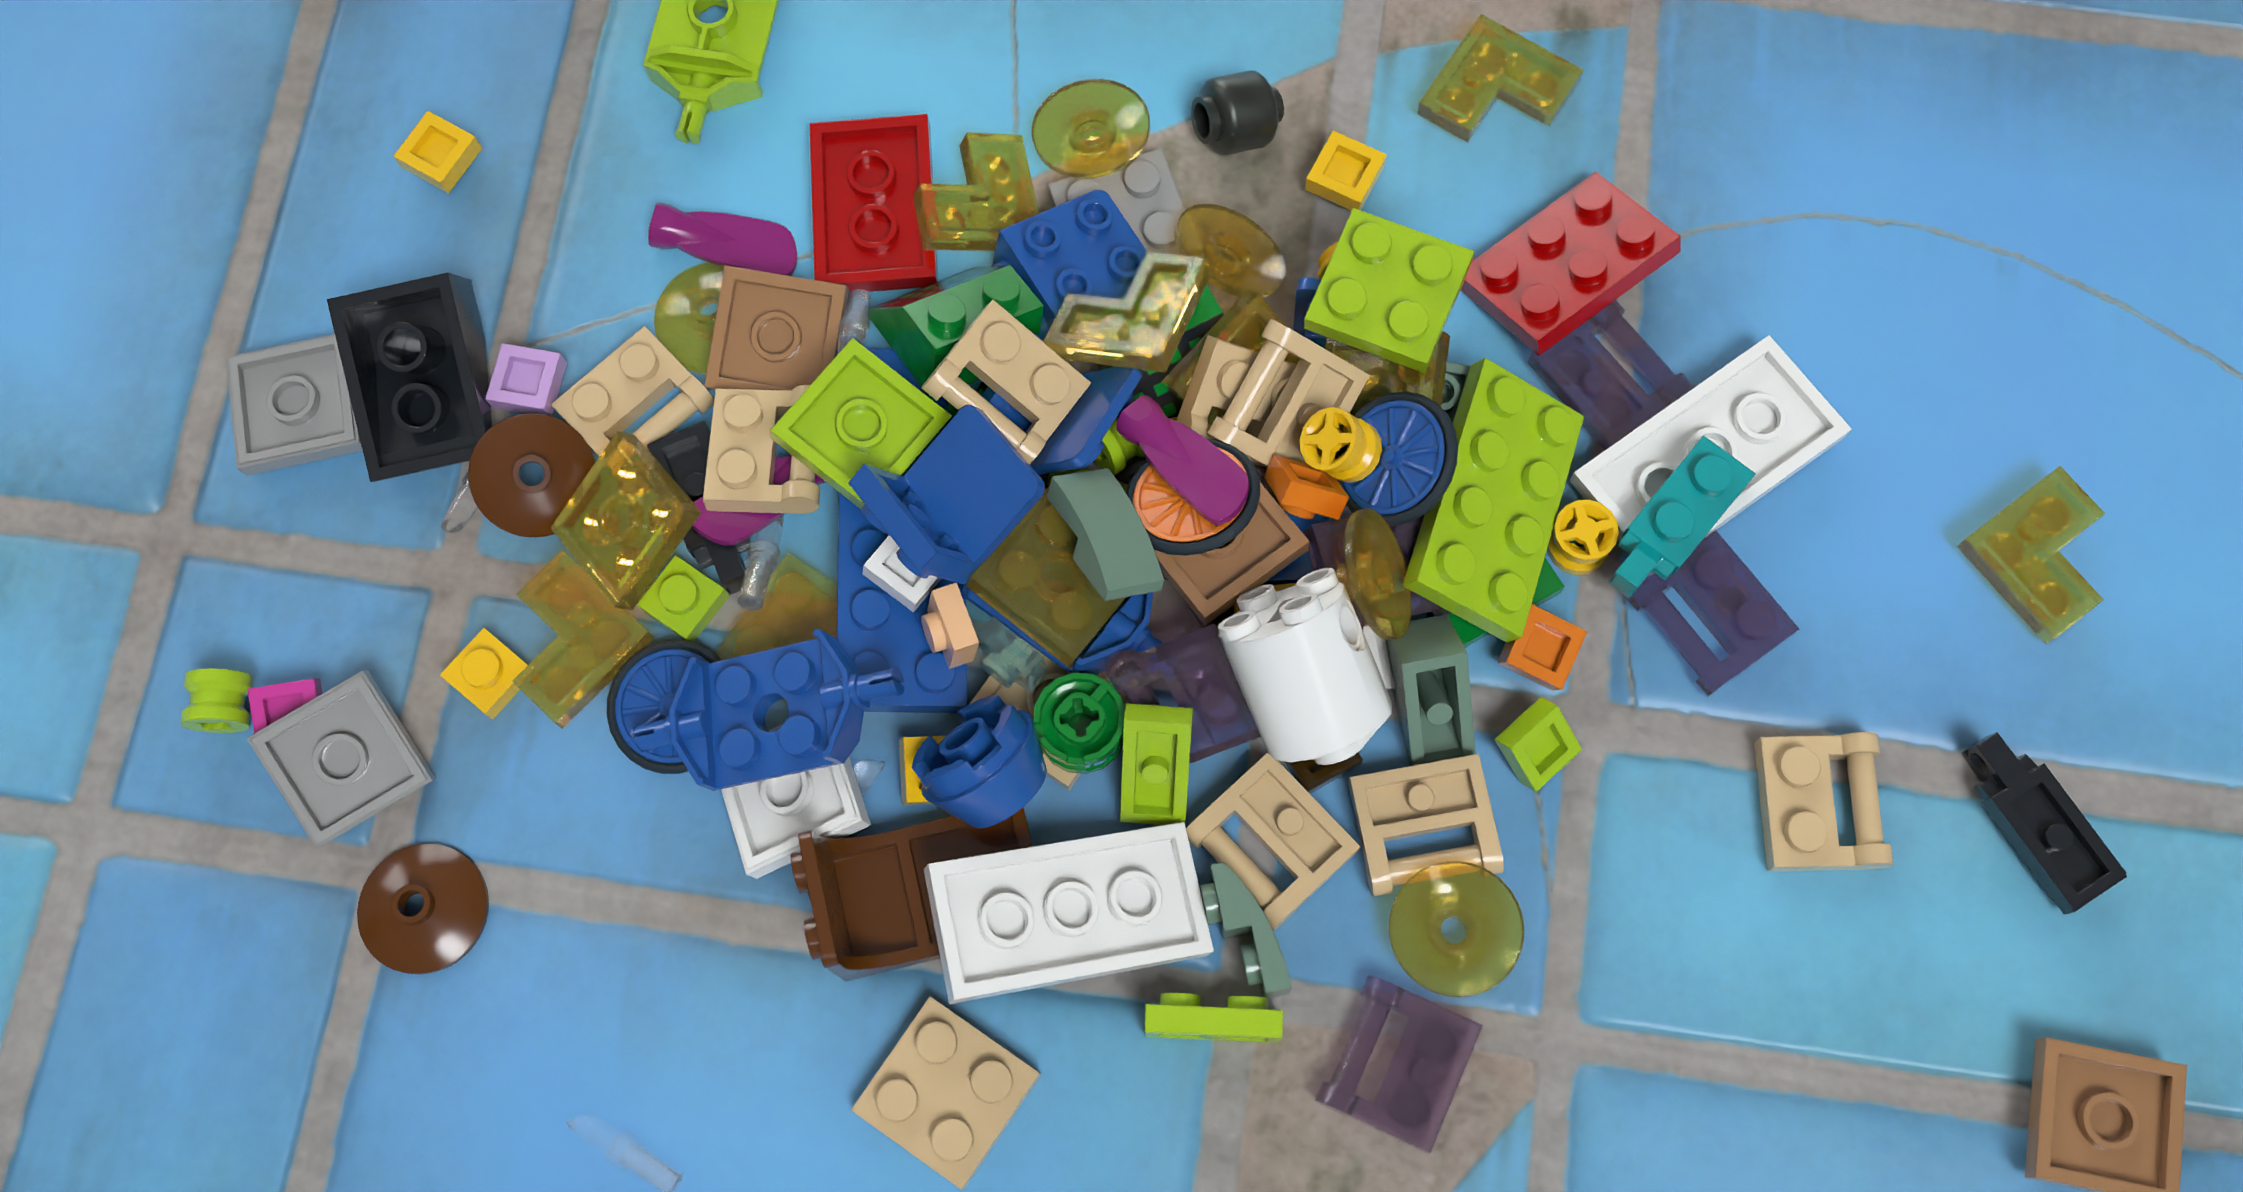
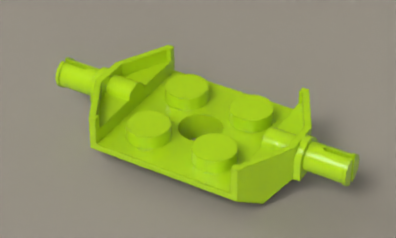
[643,0,779,144]

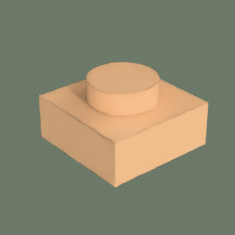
[921,582,979,669]

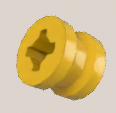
[1300,407,1382,483]
[1547,499,1619,575]

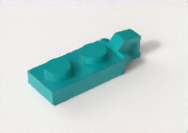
[1608,435,1756,598]

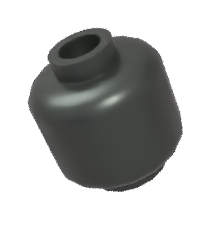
[1191,71,1284,155]

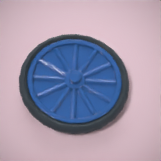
[1337,391,1458,526]
[606,640,722,774]

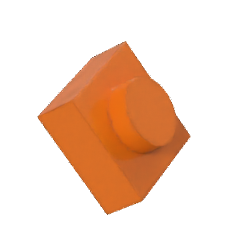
[1264,454,1349,520]
[1497,604,1587,691]

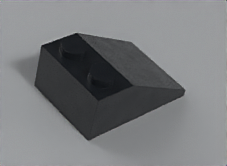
[327,272,492,482]

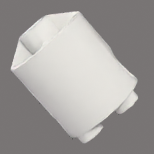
[1218,568,1392,765]

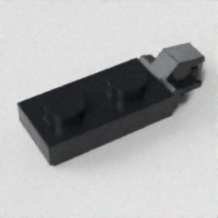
[647,421,754,595]
[1962,732,2128,915]

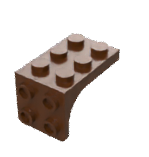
[791,807,1033,982]

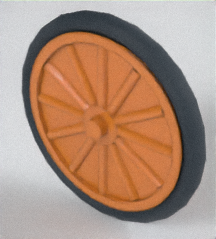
[1126,439,1260,556]

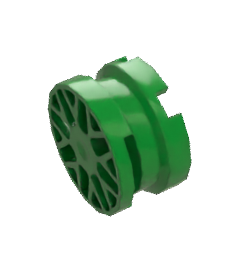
[1033,672,1125,774]

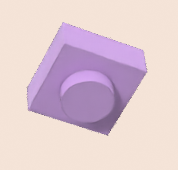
[485,343,567,417]

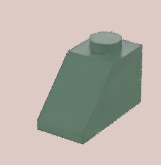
[1384,614,1476,766]

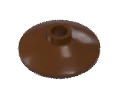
[468,414,597,538]
[357,844,489,975]

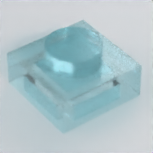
[977,617,1046,694]

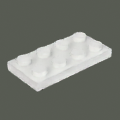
[1570,335,1852,578]
[924,822,1214,1004]

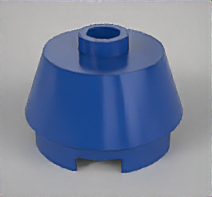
[912,695,1047,828]

